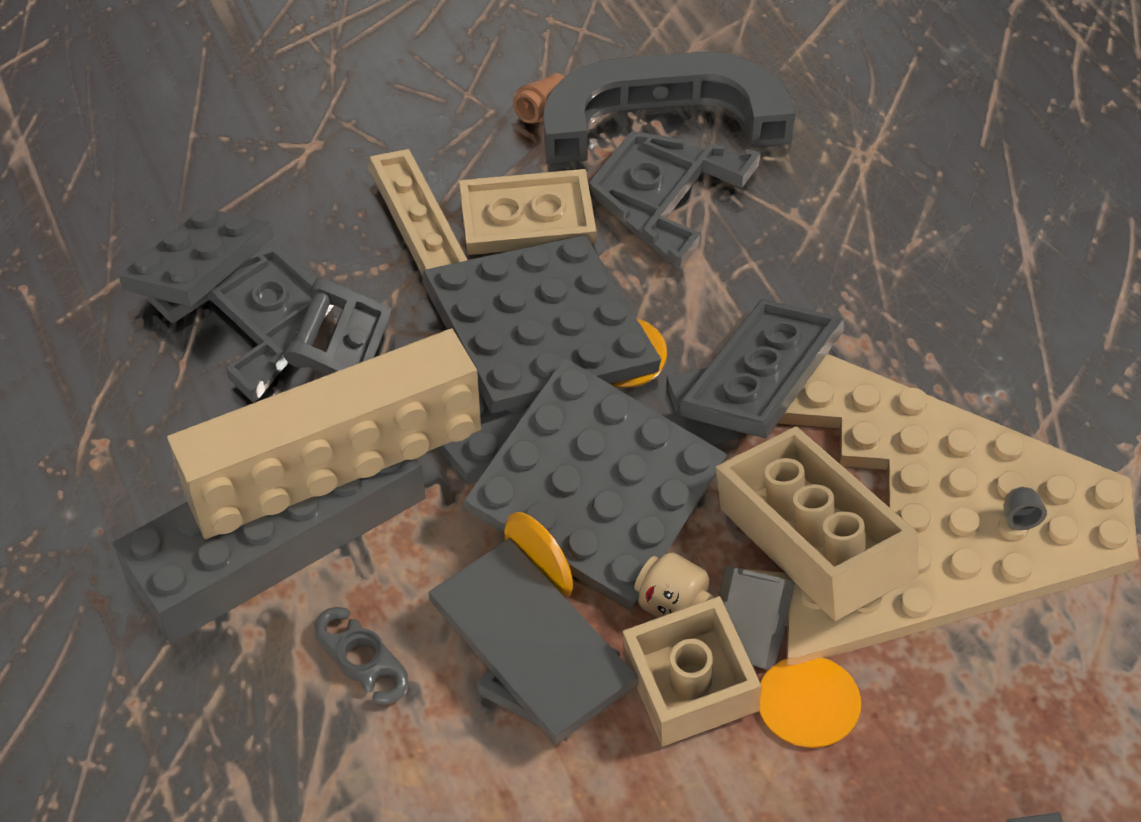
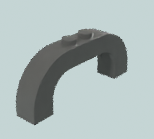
[544,52,795,164]

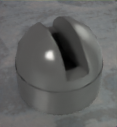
[1003,486,1047,530]

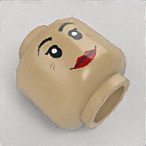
[634,552,713,618]

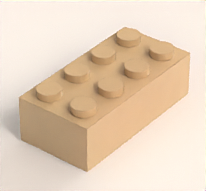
[716,426,919,621]

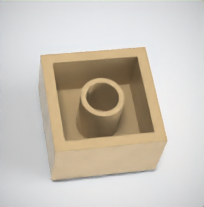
[622,596,762,747]

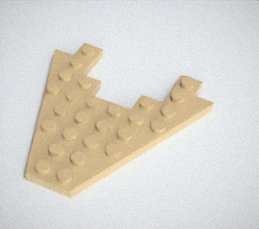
[746,354,1139,665]

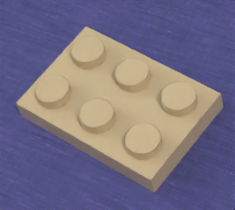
[459,169,597,255]

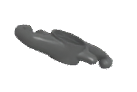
[314,607,409,705]

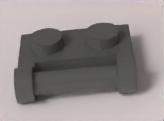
[284,278,393,375]

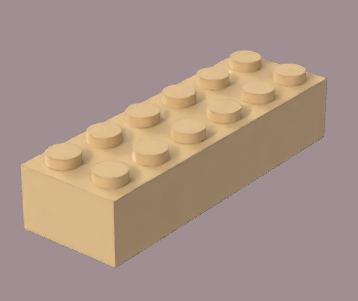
[167,328,481,540]

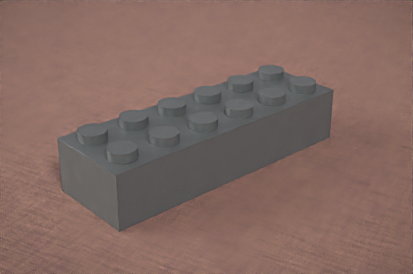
[112,459,426,645]

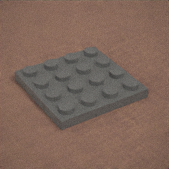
[422,235,662,414]
[463,357,728,611]

